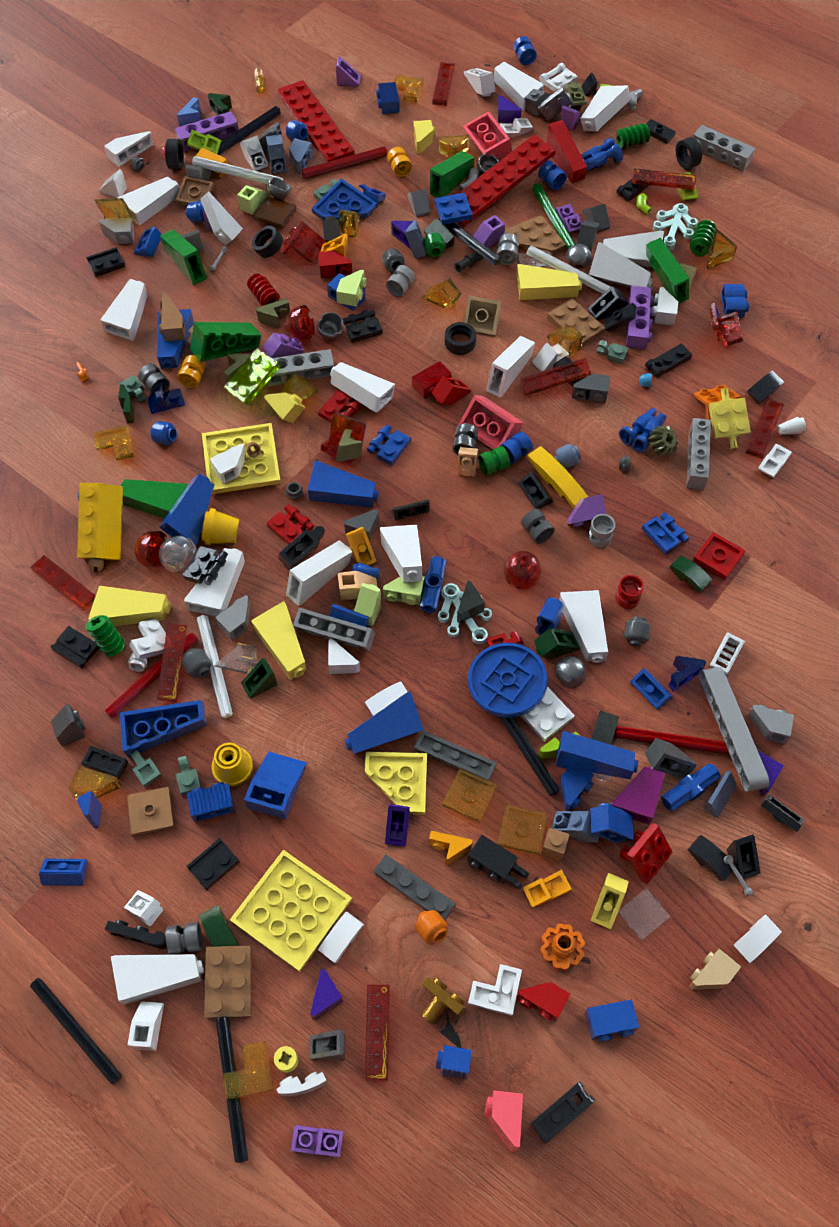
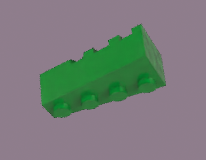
[190,322,261,362]

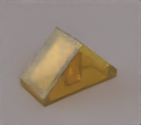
[438,135,469,157]

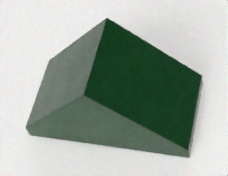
[241,658,277,698]

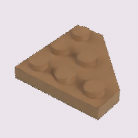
[505,215,566,255]

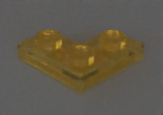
[393,75,424,103]
[93,425,134,460]
[223,1041,274,1100]

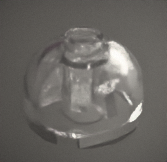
[159,536,197,573]

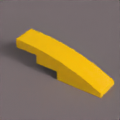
[526,446,588,509]

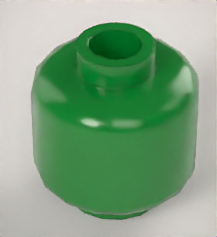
[423,232,445,257]

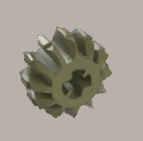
[648,426,679,456]

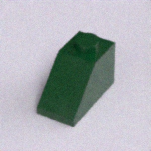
[534,628,581,659]

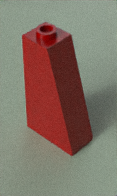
[547,120,587,184]

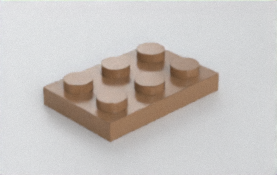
[547,298,605,348]
[204,946,252,1018]

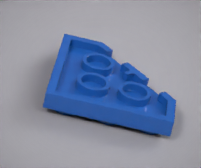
[312,178,377,220]

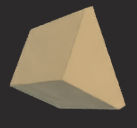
[464,296,501,335]

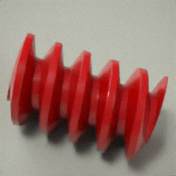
[247,273,280,306]

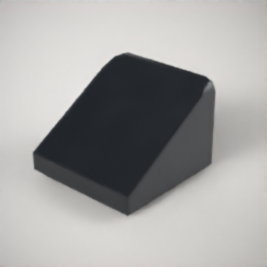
[582,73,598,96]

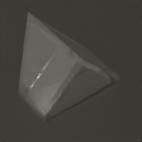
[213,643,257,674]

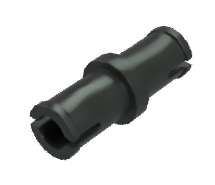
[454,252,484,273]

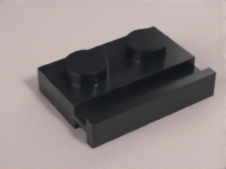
[86,247,126,277]
[50,626,100,669]
[186,838,240,891]

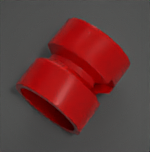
[615,575,644,609]

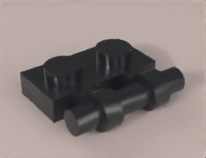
[342,310,383,343]
[182,546,228,585]

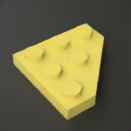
[365,752,427,815]

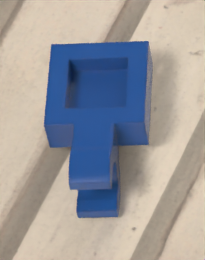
[359,184,386,203]

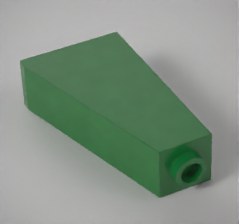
[430,151,475,198]
[160,229,207,285]
[646,237,689,304]
[119,479,188,519]

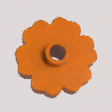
[540,923,585,971]

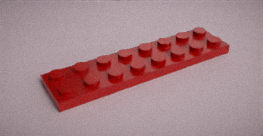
[277,80,355,162]
[457,134,555,227]

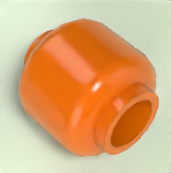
[415,910,448,944]

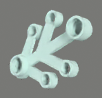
[653,203,698,250]
[438,583,492,644]

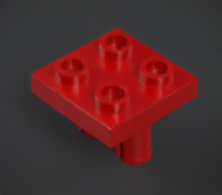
[620,823,673,884]

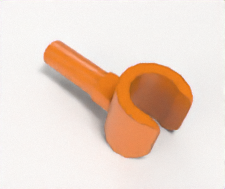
[76,362,89,382]

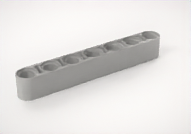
[699,667,769,792]

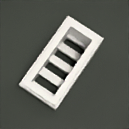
[709,632,745,675]

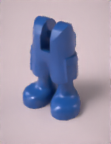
[581,138,623,171]
[619,408,667,452]

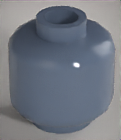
[554,444,581,469]

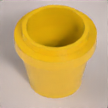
[202,508,239,546]
[212,743,253,787]

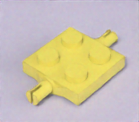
[708,388,751,449]

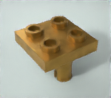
[421,977,467,1024]

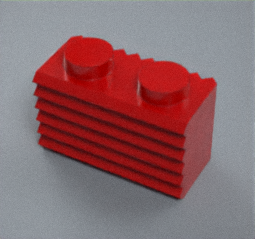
[412,361,452,399]

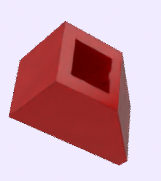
[318,250,353,278]
[516,982,571,1022]

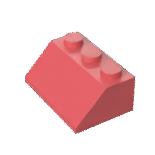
[463,111,512,160]
[458,395,524,449]
[484,1090,523,1153]

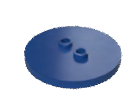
[468,643,548,718]

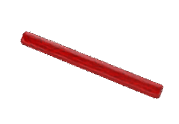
[301,146,387,178]
[105,632,198,718]
[615,726,730,754]

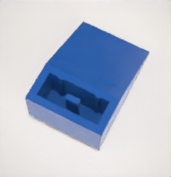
[244,751,307,820]

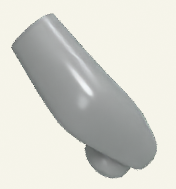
[627,89,643,110]
[459,168,479,191]

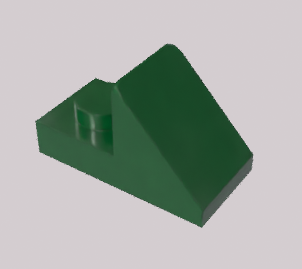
[207,93,232,115]

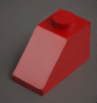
[431,376,472,405]

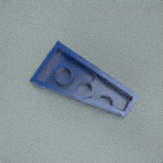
[120,700,207,757]

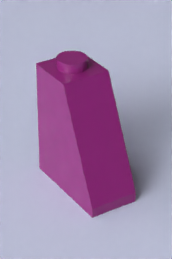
[612,767,665,825]

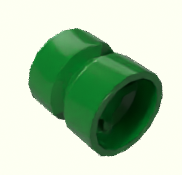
[478,446,510,476]

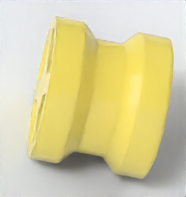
[274,1046,299,1073]

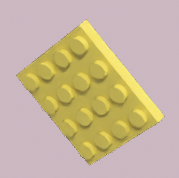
[202,423,281,494]
[230,850,352,972]

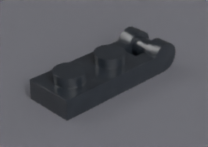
[616,169,656,201]
[645,343,692,378]
[105,920,167,949]
[530,1081,596,1144]

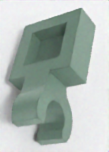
[313,179,338,201]
[597,340,628,364]
[120,375,145,402]
[130,750,162,788]
[176,756,201,795]

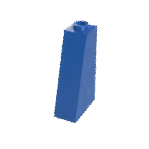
[157,309,194,369]
[308,461,379,508]
[159,473,214,550]
[344,691,423,754]
[556,731,638,779]

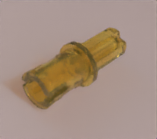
[254,68,266,93]

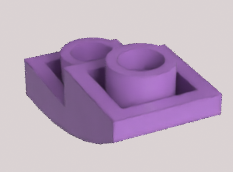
[556,204,582,233]
[290,1125,343,1157]

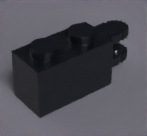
[278,526,325,571]
[468,835,529,890]

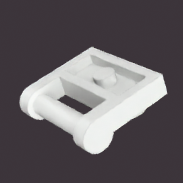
[539,63,578,92]

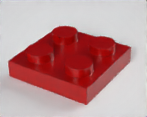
[693,532,746,580]

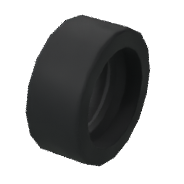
[675,137,702,170]
[165,139,184,170]
[252,226,283,258]
[445,322,476,355]

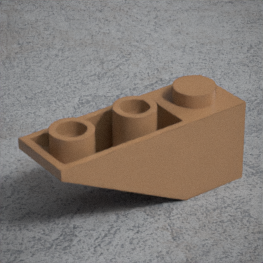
[159,291,185,341]

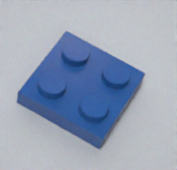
[434,193,473,225]

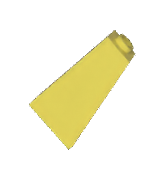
[516,264,582,300]
[88,586,171,626]
[251,601,307,680]

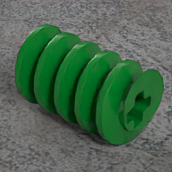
[616,123,650,149]
[690,220,717,256]
[85,615,125,657]

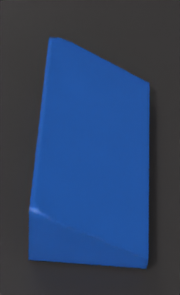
[134,227,162,257]
[330,604,369,628]
[630,668,674,710]
[77,791,102,829]
[39,859,87,886]

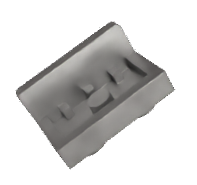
[538,87,573,121]

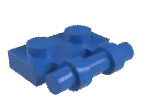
[367,425,411,466]
[641,512,689,554]

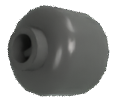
[382,248,405,273]
[624,617,651,646]
[182,648,212,678]

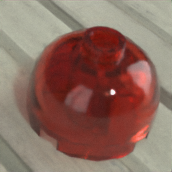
[284,305,315,340]
[134,531,170,568]
[504,551,541,589]

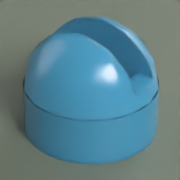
[639,373,652,387]

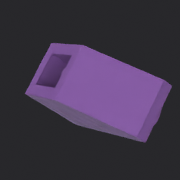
[473,215,505,248]
[262,332,305,359]
[567,494,606,527]

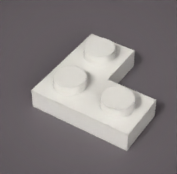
[129,618,174,660]
[468,964,522,1016]

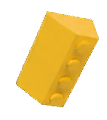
[77,483,123,560]

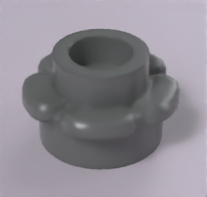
[131,156,145,172]
[619,455,630,473]
[285,482,303,499]

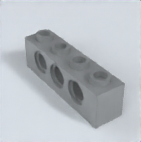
[693,125,756,171]
[263,349,334,387]
[686,418,711,490]
[293,608,376,652]

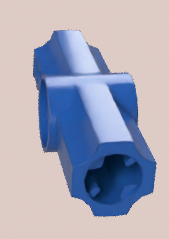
[420,556,447,613]
[661,763,721,812]

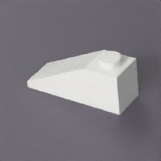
[464,68,495,97]
[104,131,154,167]
[200,191,243,246]

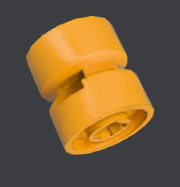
[387,147,412,177]
[177,355,206,388]

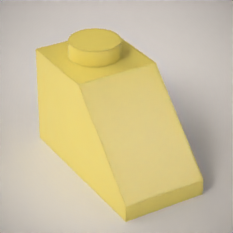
[413,120,436,154]
[264,393,305,423]
[590,873,629,929]

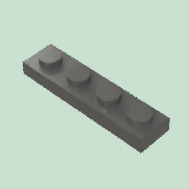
[414,730,497,783]
[373,854,456,920]

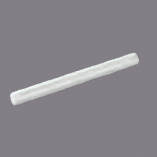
[192,156,283,184]
[527,246,611,294]
[197,615,233,719]

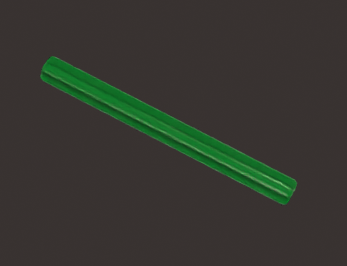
[533,183,575,250]

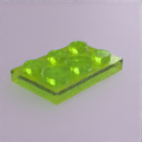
[224,349,280,405]

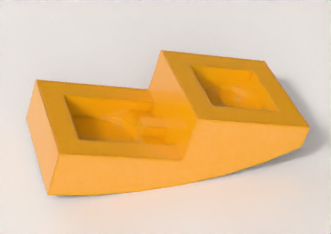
[523,870,572,908]

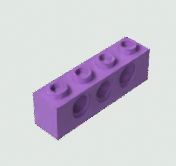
[175,111,239,152]
[626,286,654,349]

